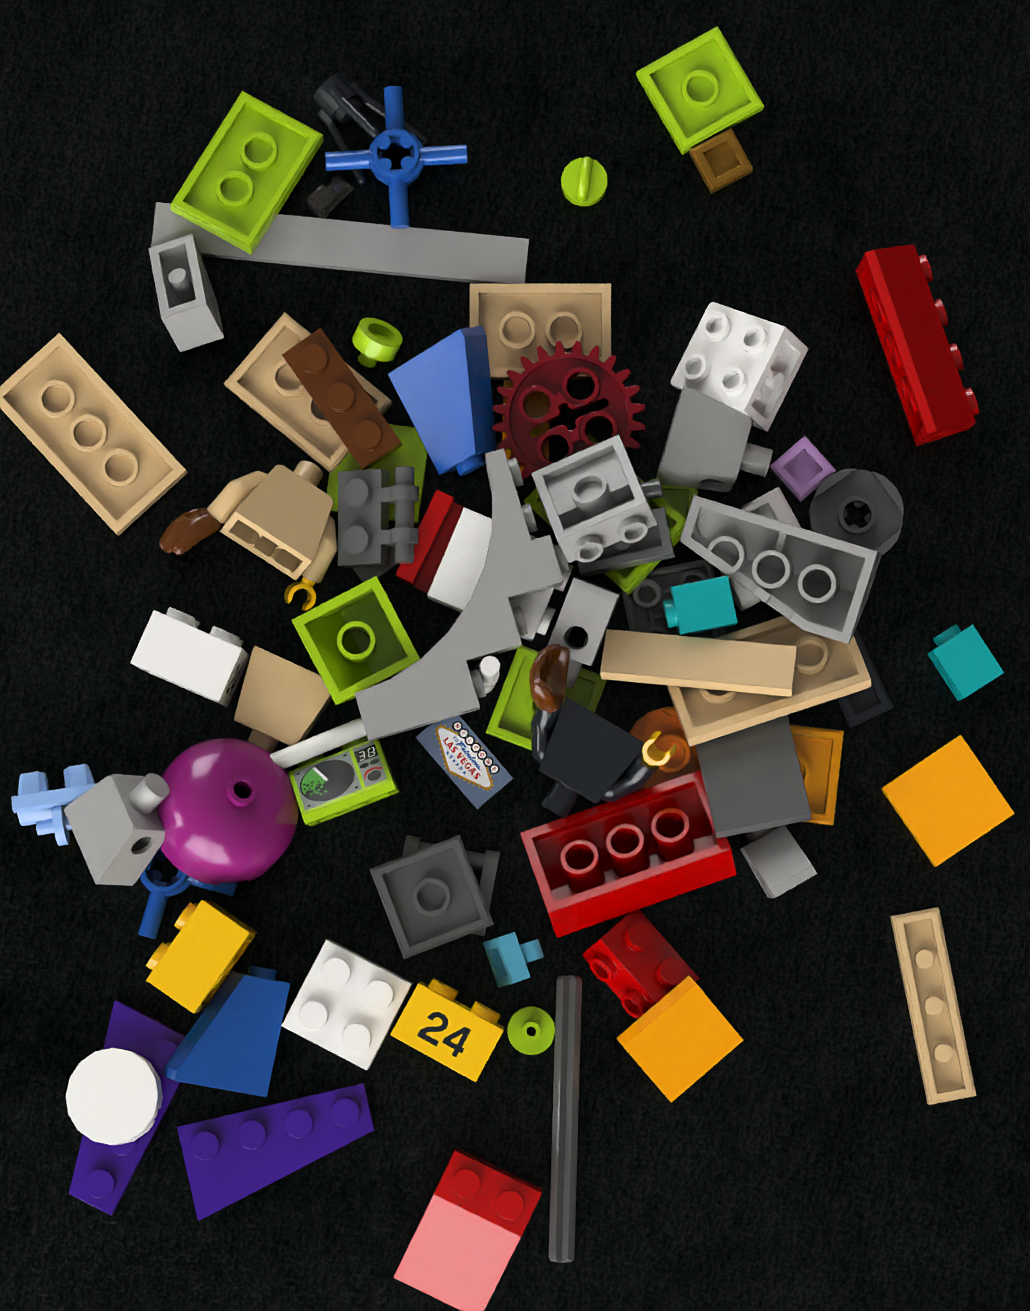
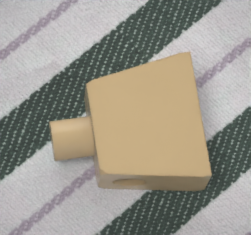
[234,646,332,754]

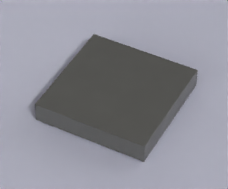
[370,835,494,959]

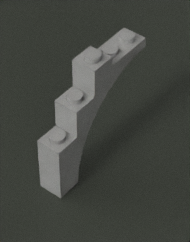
[355,448,569,742]

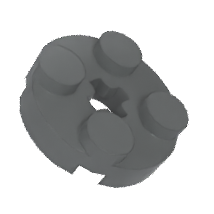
[808,468,904,556]

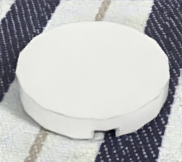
[66,1048,163,1145]

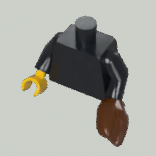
[529,644,677,819]

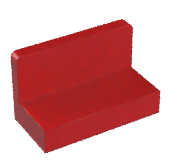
[395,490,470,594]

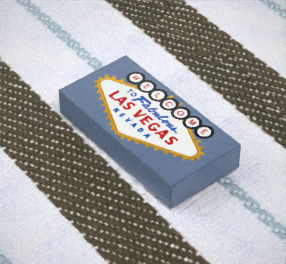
[416,716,513,810]

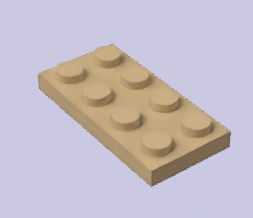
[0,333,188,536]
[667,616,871,747]

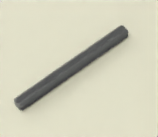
[549,975,582,1263]

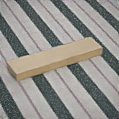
[600,629,798,697]
[890,907,976,1105]

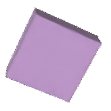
[769,436,836,503]

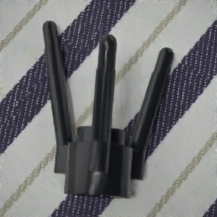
[313,74,428,185]

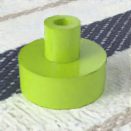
[352,318,403,368]
[507,1006,555,1055]

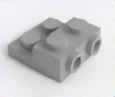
[531,435,657,563]

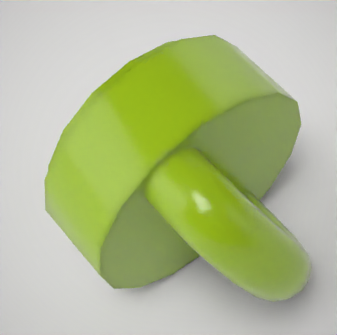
[561,156,608,207]

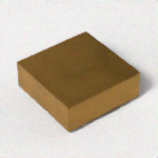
[689,128,753,194]

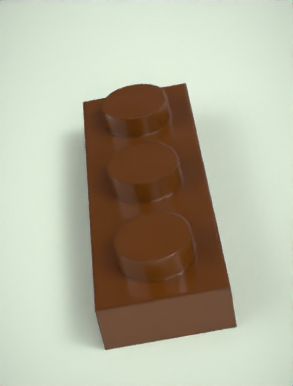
[282,328,402,470]

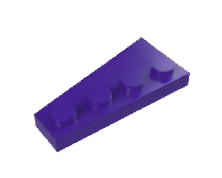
[69,1000,186,1215]
[177,1082,375,1221]

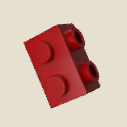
[583,909,700,1019]

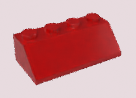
[856,244,979,447]
[520,770,737,938]

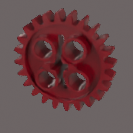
[492,341,646,481]

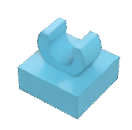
[483,932,544,988]

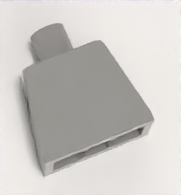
[656,386,773,492]
[548,577,621,688]
[64,773,169,886]

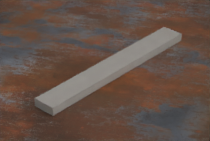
[151,202,529,284]

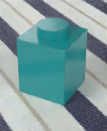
[663,576,738,636]
[927,624,1004,701]

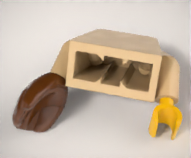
[159,461,338,611]

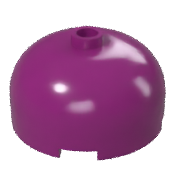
[156,738,298,885]

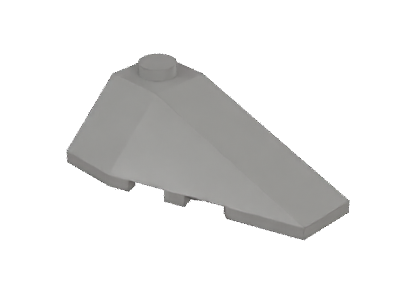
[680,495,882,644]

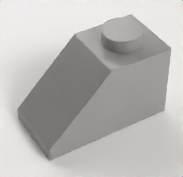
[148,234,224,352]
[740,825,817,898]

